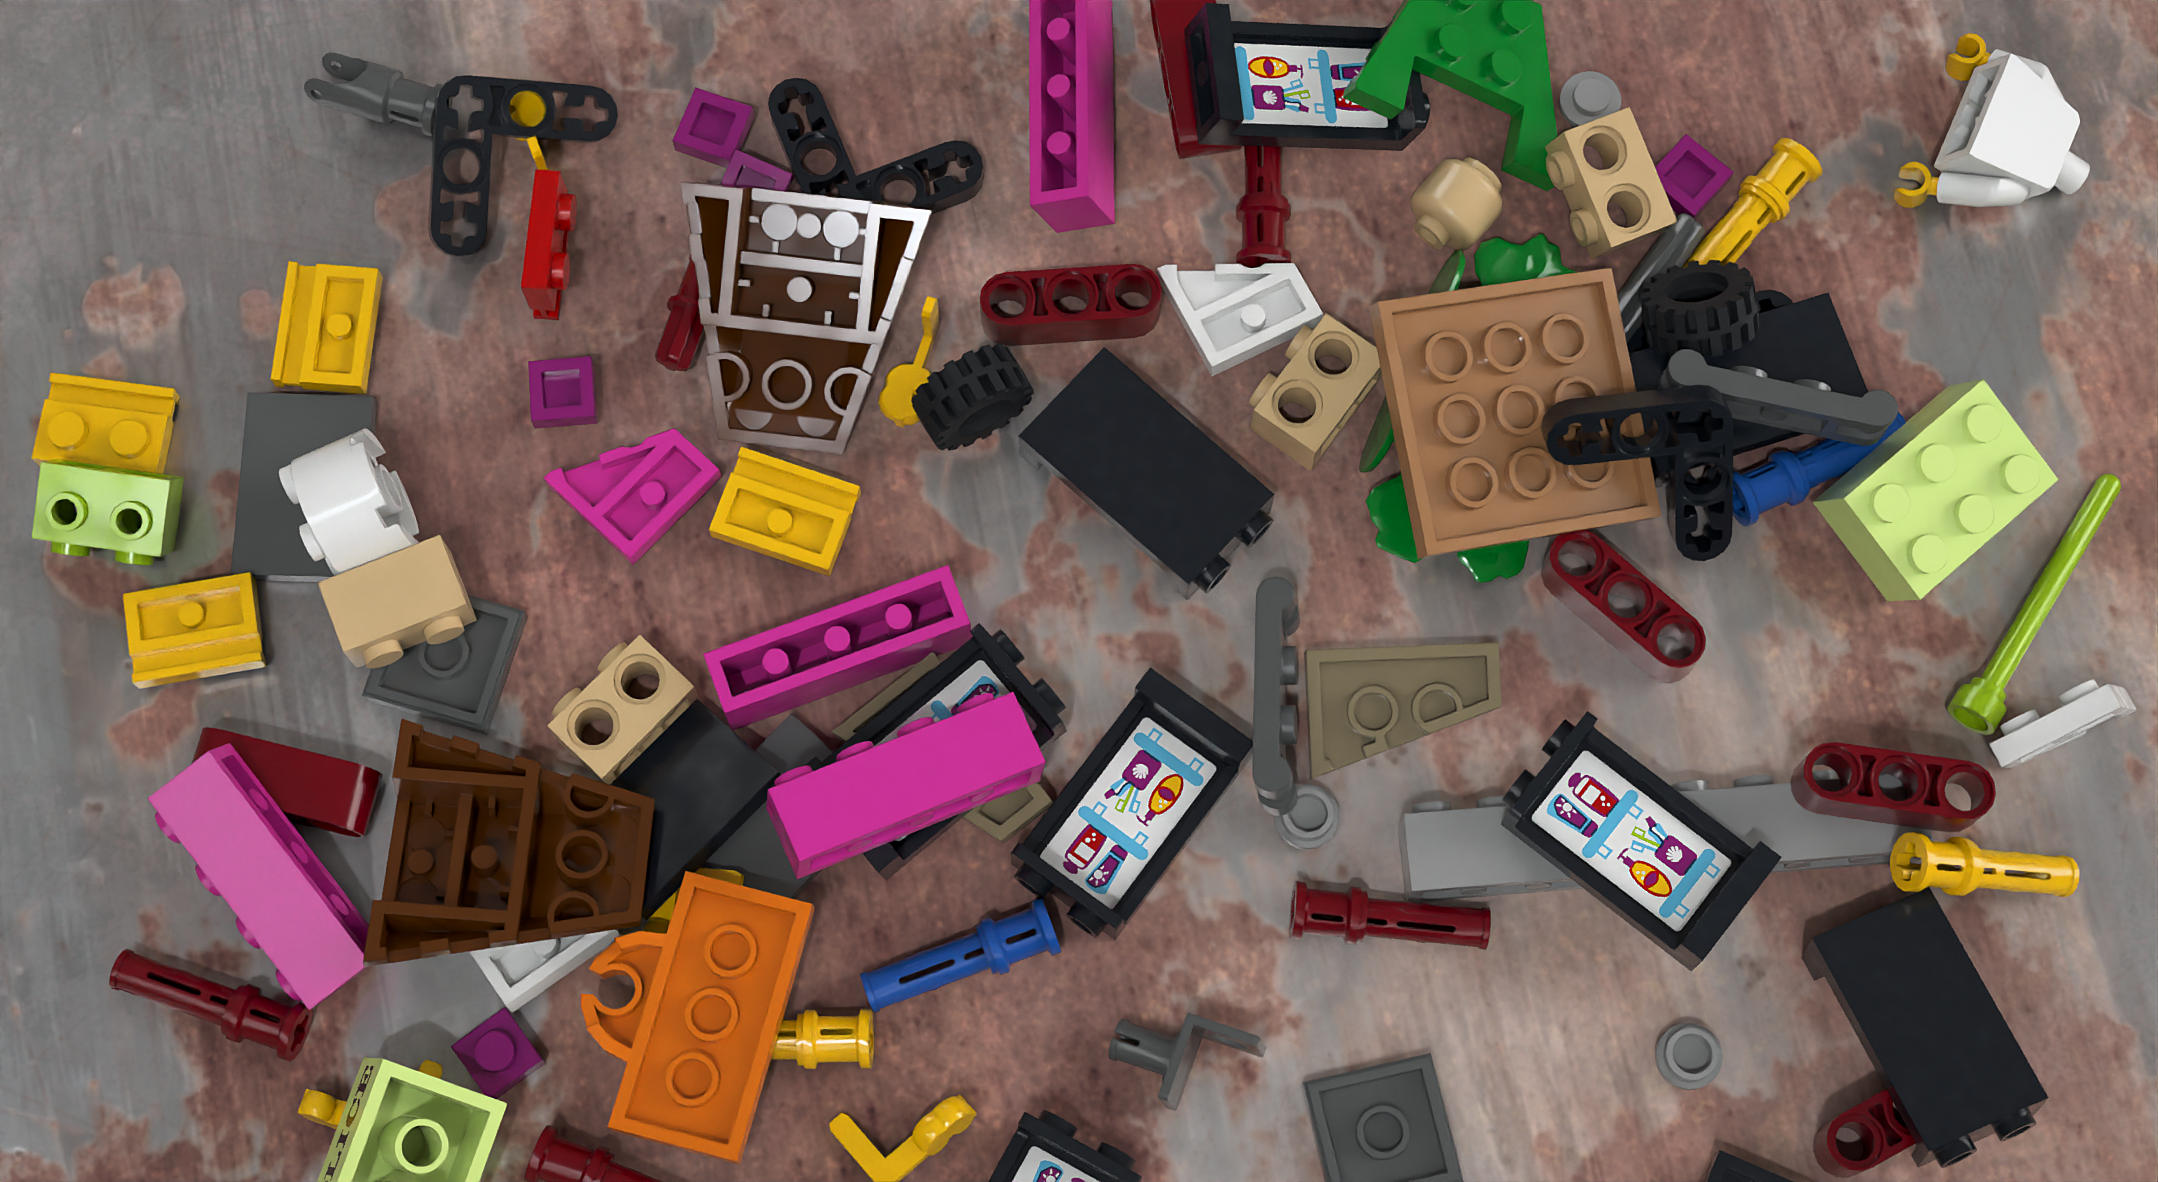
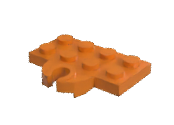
[581,871,815,1165]

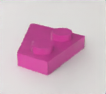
[543,428,722,565]

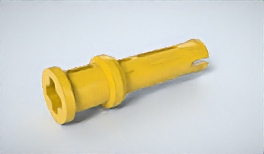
[1682,138,1822,268]
[1890,832,2079,897]
[771,1009,874,1069]

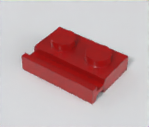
[521,169,577,320]

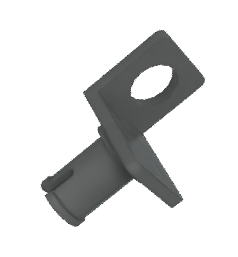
[1108,1013,1266,1111]

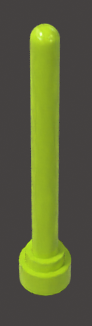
[1947,474,2121,735]

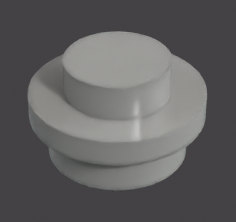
[1559,71,1621,128]
[1274,784,1339,850]
[1655,1023,1723,1090]

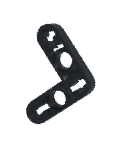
[428,75,618,257]
[768,78,984,215]
[1541,385,1734,561]

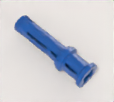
[1733,412,1906,526]
[860,897,1062,1013]

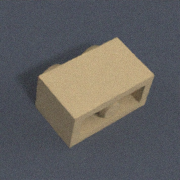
[318,535,477,669]

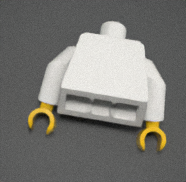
[1894,33,2090,208]

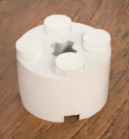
[279,428,419,576]

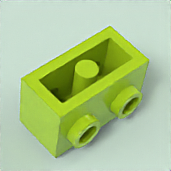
[31,459,184,565]

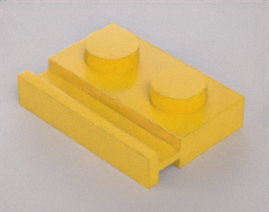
[271,261,383,394]
[31,372,180,474]
[709,447,861,577]
[123,572,267,689]

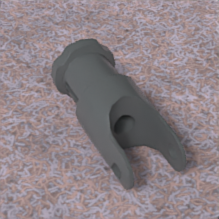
[304,52,453,137]

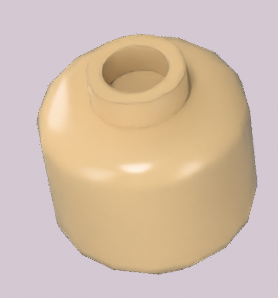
[1410,157,1503,250]

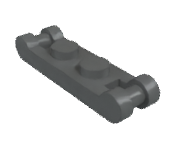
[1658,349,1898,446]
[1252,576,1300,816]

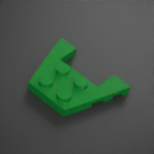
[1343,0,1557,191]

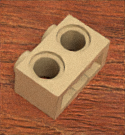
[1545,107,1677,260]
[1249,313,1382,471]
[547,635,701,785]

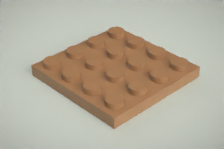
[1369,268,1661,559]

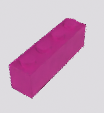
[1029,0,1115,233]
[703,565,972,731]
[766,692,1046,879]
[147,743,369,1010]

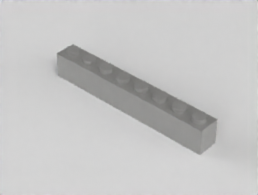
[1397,770,1933,902]

